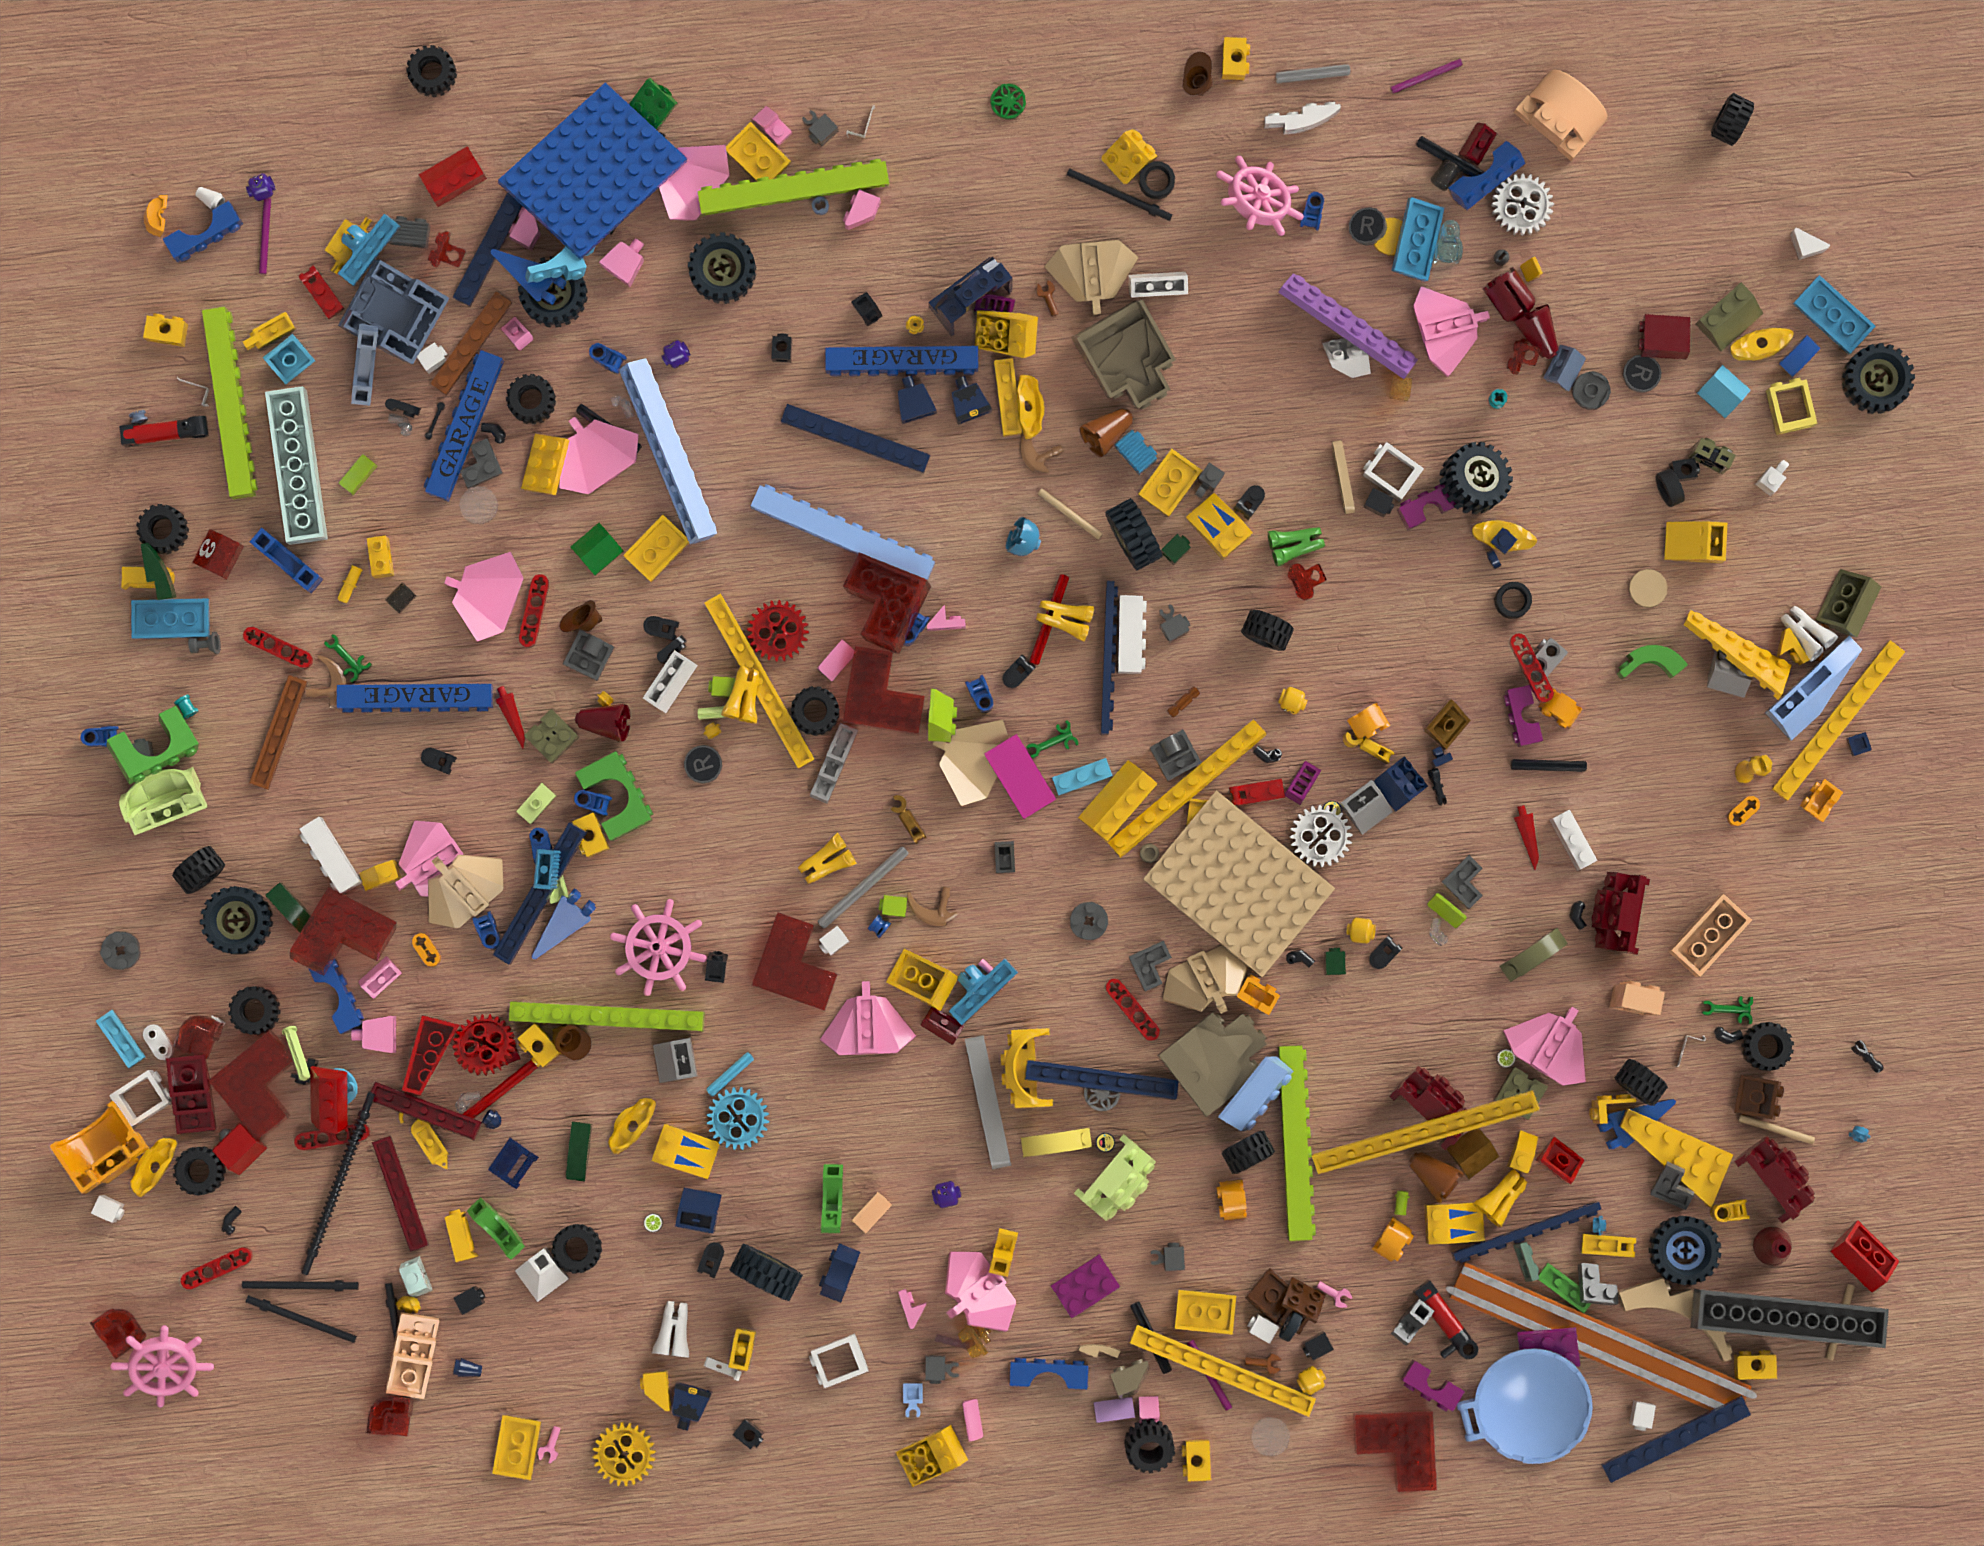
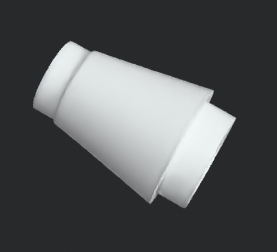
[195,187,225,210]

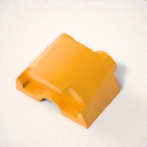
[143,195,168,238]
[1538,688,1583,729]
[1347,703,1390,740]
[1800,779,1843,823]
[1236,974,1280,1015]
[1216,1180,1247,1221]
[1372,1217,1414,1262]

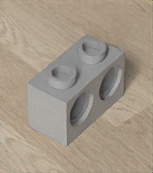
[1524,638,1568,681]

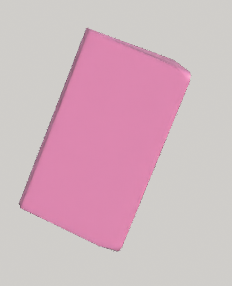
[817,640,857,681]
[358,956,402,999]
[962,1399,983,1441]

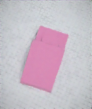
[752,106,792,146]
[500,317,533,351]
[927,605,966,631]
[898,1289,927,1329]
[1139,1396,1160,1423]

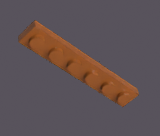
[430,291,512,396]
[249,675,308,790]

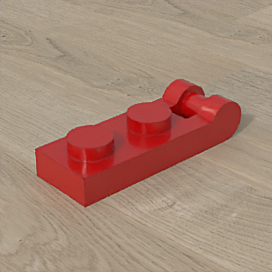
[298,265,345,319]
[1229,779,1285,806]

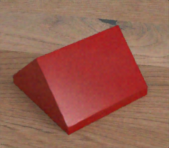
[212,1123,267,1175]
[1536,1137,1585,1185]

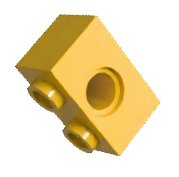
[1222,37,1250,80]
[143,314,188,347]
[367,535,394,579]
[572,812,610,858]
[517,1023,561,1067]
[729,1327,756,1371]
[1734,1350,1777,1380]
[1182,1439,1211,1481]

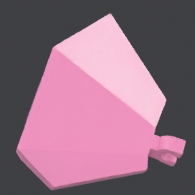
[659,145,730,221]
[1413,287,1490,377]
[559,417,639,494]
[444,552,524,642]
[395,821,463,897]
[820,981,916,1055]
[1503,1007,1586,1086]
[945,1252,1016,1332]

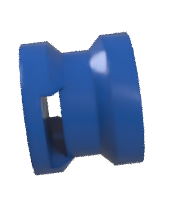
[868,914,891,938]

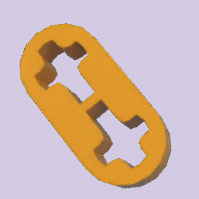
[1727,796,1760,826]
[412,933,441,967]

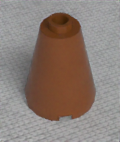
[1079,408,1133,458]
[1409,1151,1464,1203]

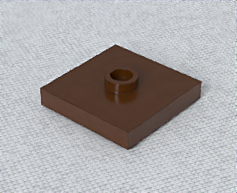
[1245,1268,1288,1323]

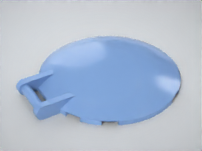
[1457,1349,1592,1464]

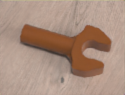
[1036,280,1059,317]
[1245,1353,1282,1374]

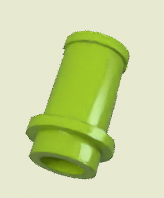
[1394,1190,1410,1215]

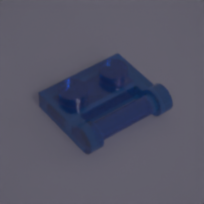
[488,1138,539,1189]

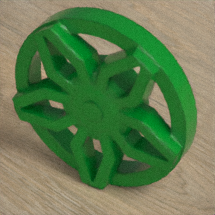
[991,84,1026,120]

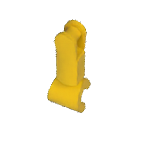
[1343,732,1395,764]

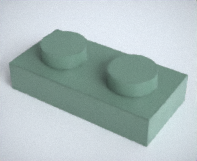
[1513,1242,1539,1282]

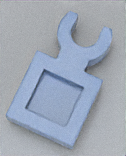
[903,1383,923,1417]

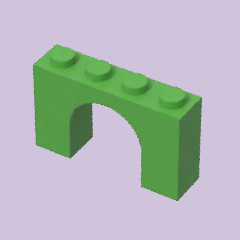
[107,706,199,784]
[575,751,654,841]

